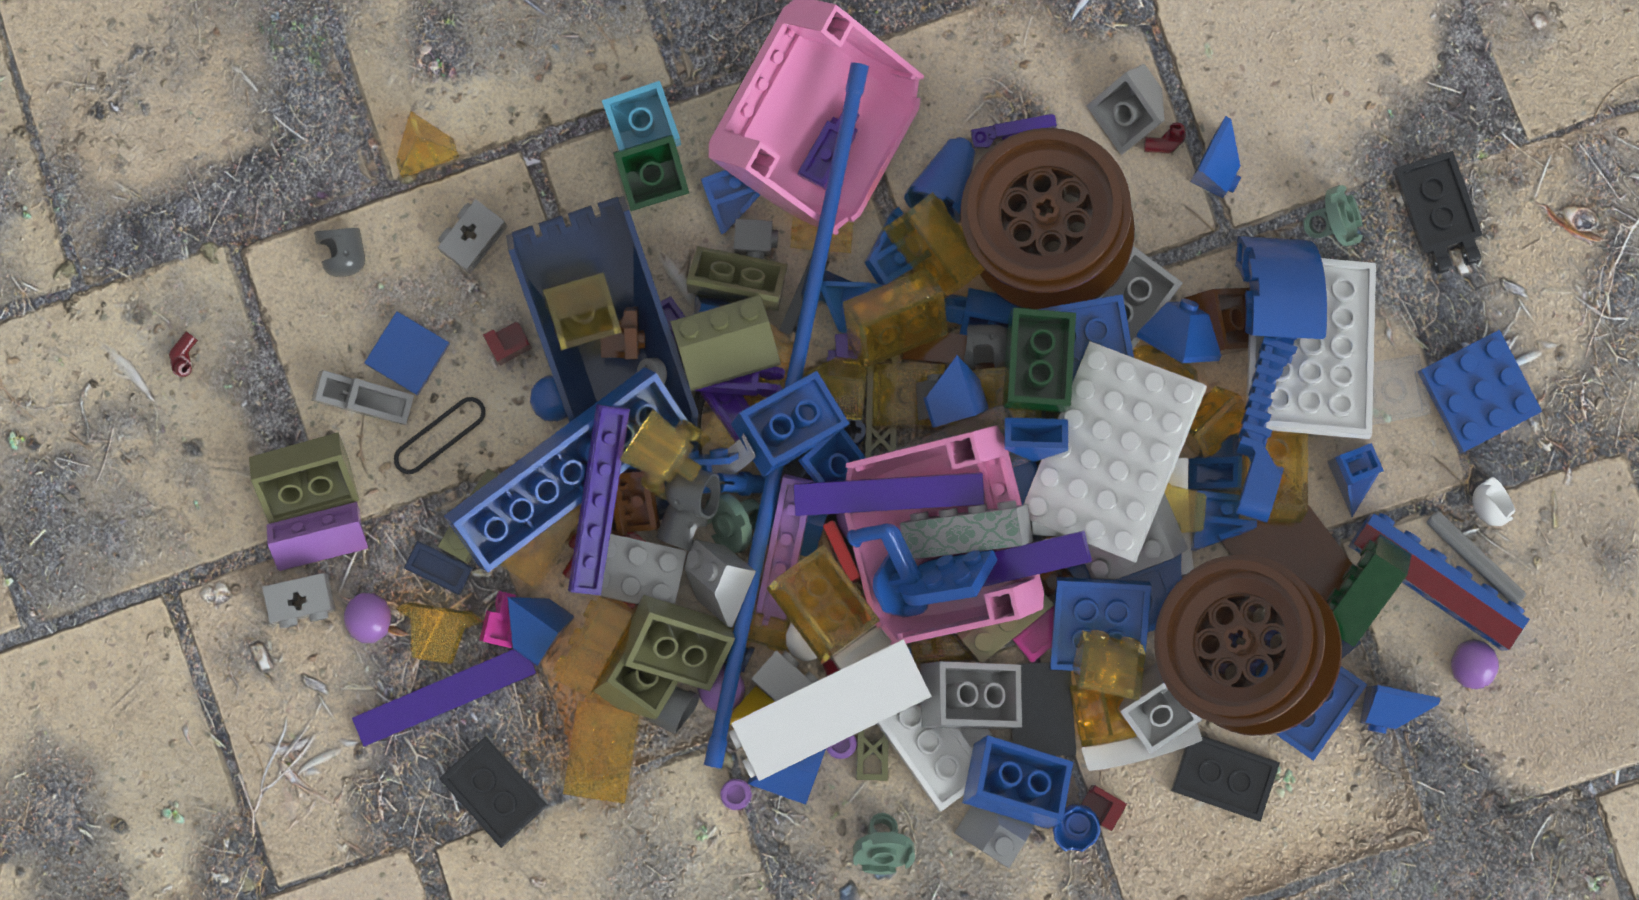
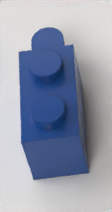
[942,288,1020,335]

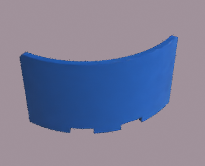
[1235,236,1327,339]

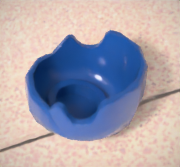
[530,375,567,422]
[1053,804,1101,852]

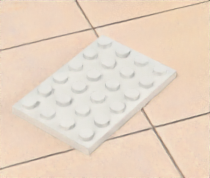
[1246,258,1376,439]
[1023,341,1207,563]

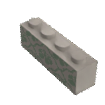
[900,500,1033,559]

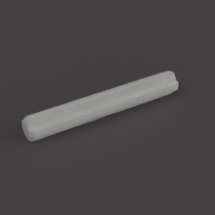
[1427,511,1526,604]

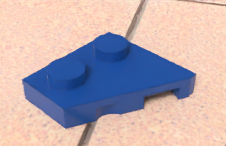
[700,170,760,234]
[864,207,931,285]
[1191,490,1257,551]

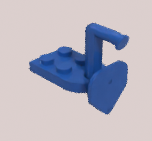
[847,524,997,618]

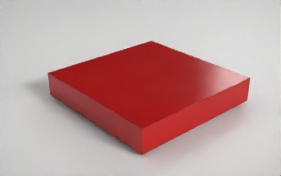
[823,520,860,584]

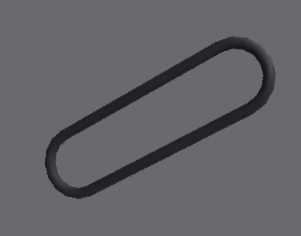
[394,397,485,474]

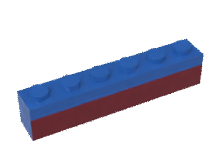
[1348,513,1530,651]

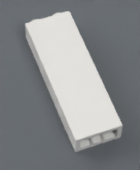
[729,639,932,781]

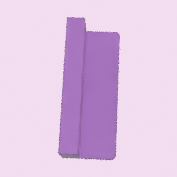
[266,502,368,571]

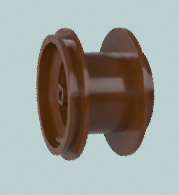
[961,128,1135,309]
[1154,554,1342,736]

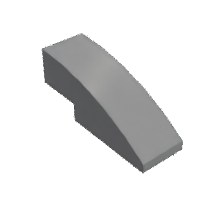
[311,370,414,425]

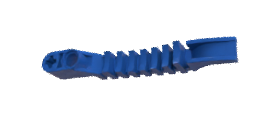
[1236,336,1298,523]

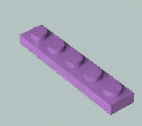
[753,474,814,631]

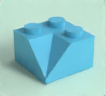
[602,81,681,150]

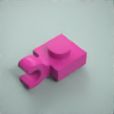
[479,591,516,648]

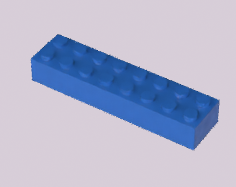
[444,367,689,573]

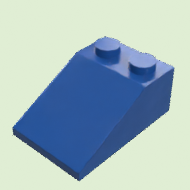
[731,371,850,477]

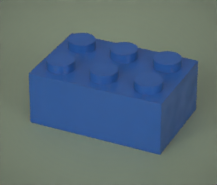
[962,735,1073,829]

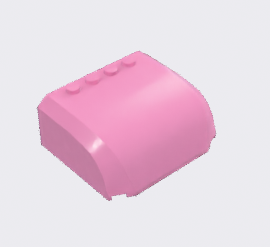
[709,0,924,235]
[844,425,1044,645]

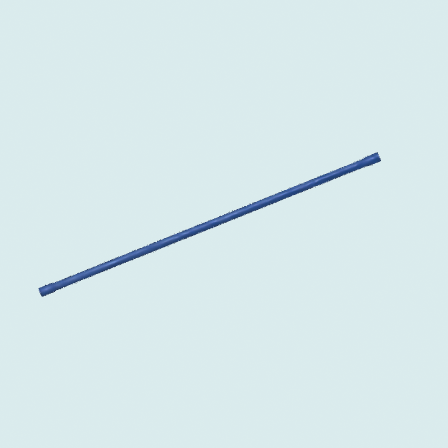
[704,63,869,769]

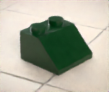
[613,134,689,211]

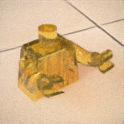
[620,410,711,500]

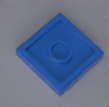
[364,311,450,396]

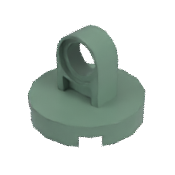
[1303,185,1363,247]
[705,493,760,553]
[853,813,915,875]

